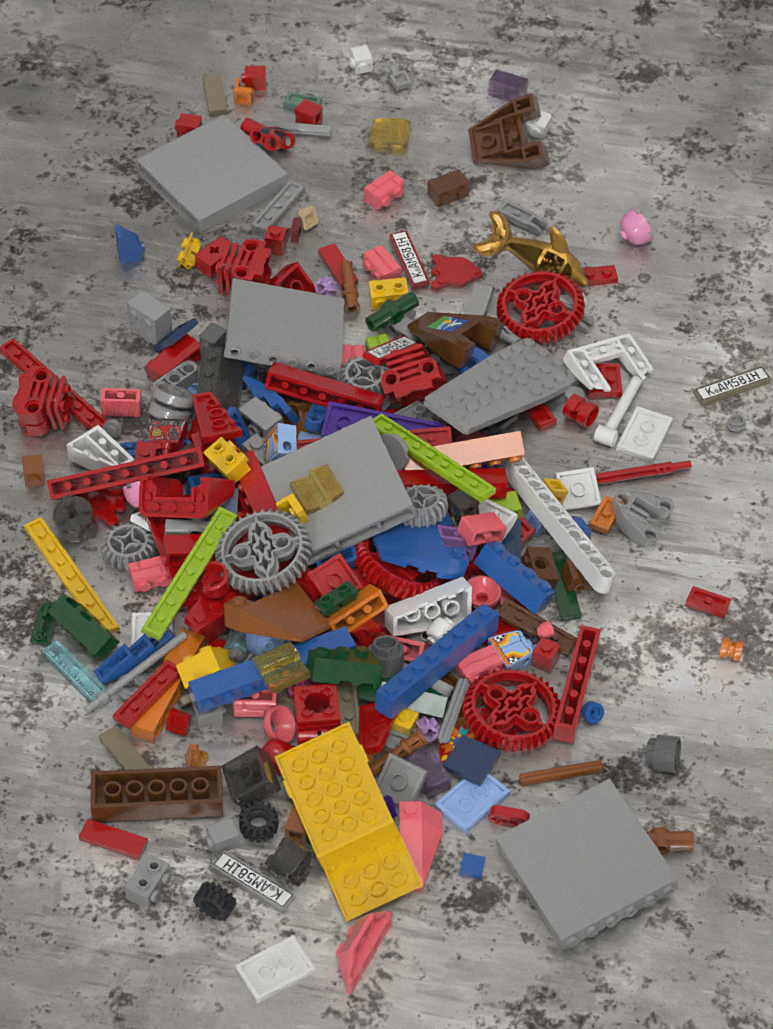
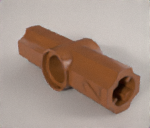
[646,827,694,855]

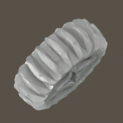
[338,355,389,394]
[403,484,448,528]
[101,521,156,572]

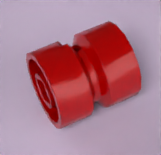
[562,393,599,428]

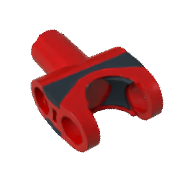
[240,117,296,151]

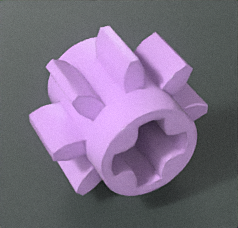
[315,276,338,297]
[413,716,440,744]

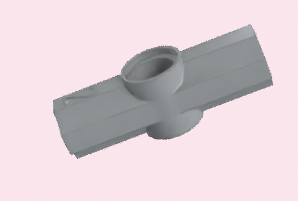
[165,518,210,535]

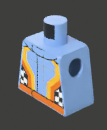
[262,423,297,464]
[488,630,539,671]

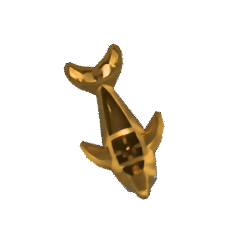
[472,211,589,289]

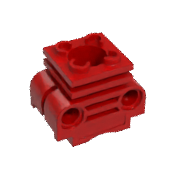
[215,239,272,295]
[381,343,448,408]
[12,365,75,437]
[293,684,341,746]

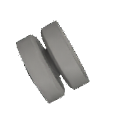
[148,383,194,424]

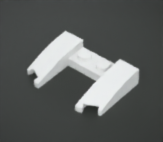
[563,333,653,392]

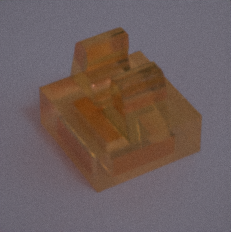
[185,744,209,767]

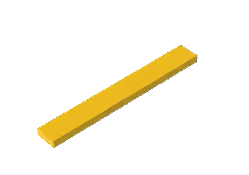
[24,517,120,634]

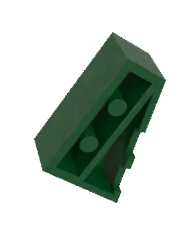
[47,593,120,660]
[305,646,383,689]

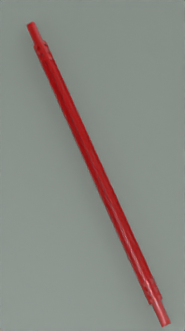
[447,460,692,509]

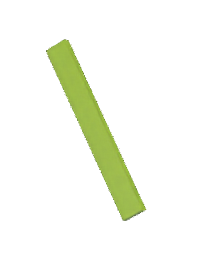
[373,413,496,503]
[141,506,238,641]

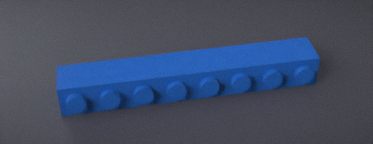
[375,603,499,719]
[188,626,356,713]

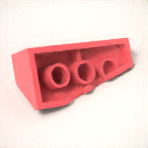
[399,801,443,891]

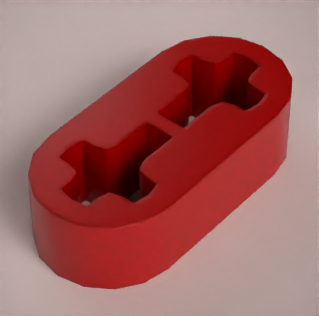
[488,805,530,828]

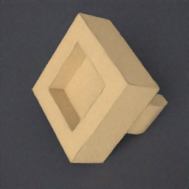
[296,205,319,231]

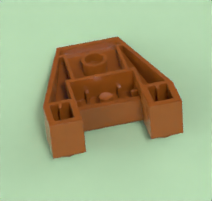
[224,582,330,642]

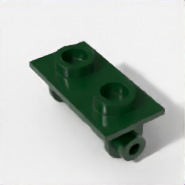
[314,581,359,618]
[30,602,57,645]

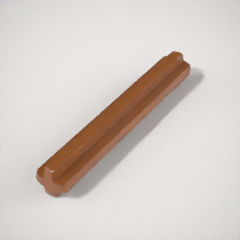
[519,760,603,786]

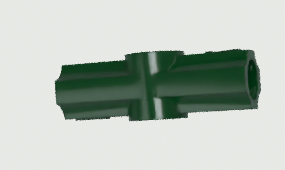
[365,292,419,332]

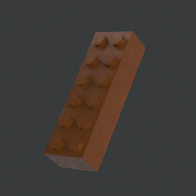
[90,765,223,822]

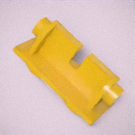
[176,232,201,270]

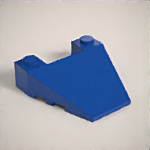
[371,512,469,580]

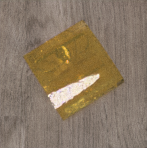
[369,118,411,151]
[290,464,344,515]
[252,642,311,694]

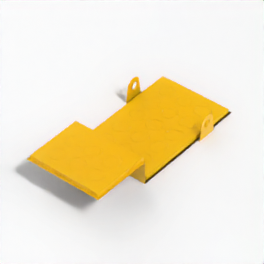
[275,722,423,922]

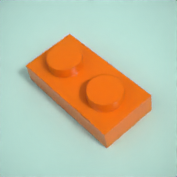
[589,495,624,535]

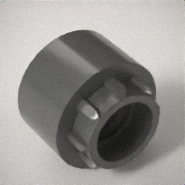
[368,636,405,678]
[646,734,681,773]

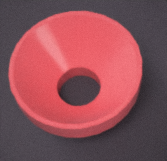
[467,576,501,609]
[263,705,296,743]

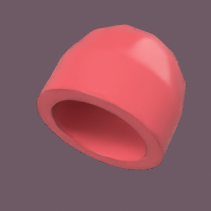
[537,621,555,639]

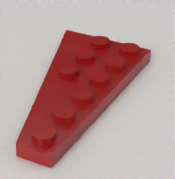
[184,535,285,635]

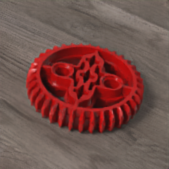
[496,269,585,346]
[354,537,444,600]
[462,667,560,754]

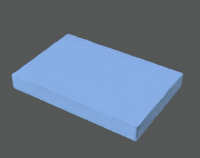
[434,774,510,834]

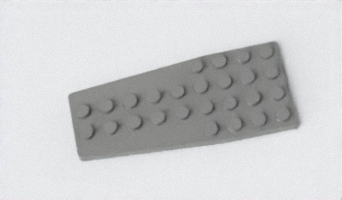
[423,338,581,435]

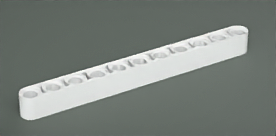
[497,458,616,594]

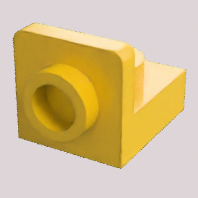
[276,493,309,524]

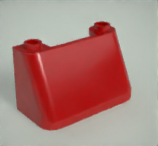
[139,476,235,519]

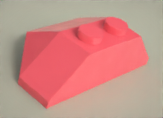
[336,911,393,995]

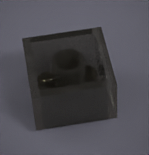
[222,745,282,809]

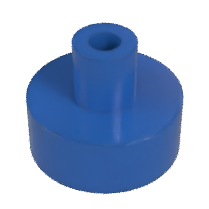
[581,701,604,723]

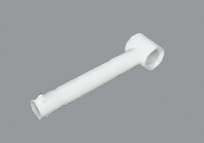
[594,376,642,447]

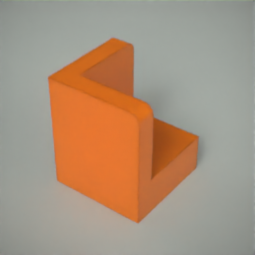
[234,78,254,106]

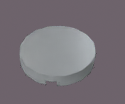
[381,433,409,470]

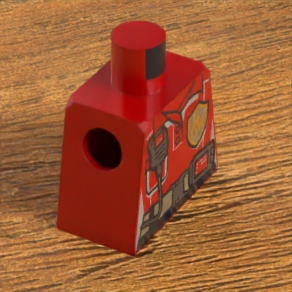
[149,418,188,456]

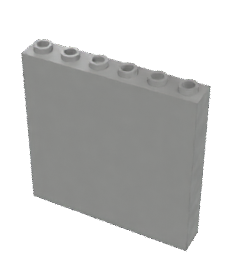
[136,115,289,233]
[224,278,344,378]
[261,416,418,567]
[495,778,678,950]

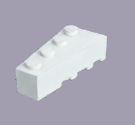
[385,577,472,636]

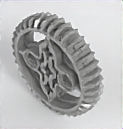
[215,508,312,596]

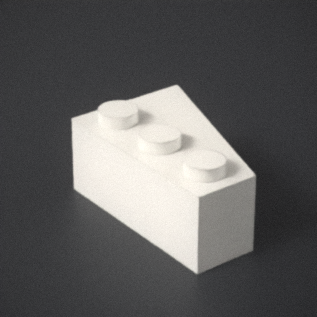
[67,425,135,470]

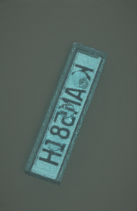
[41,640,107,703]

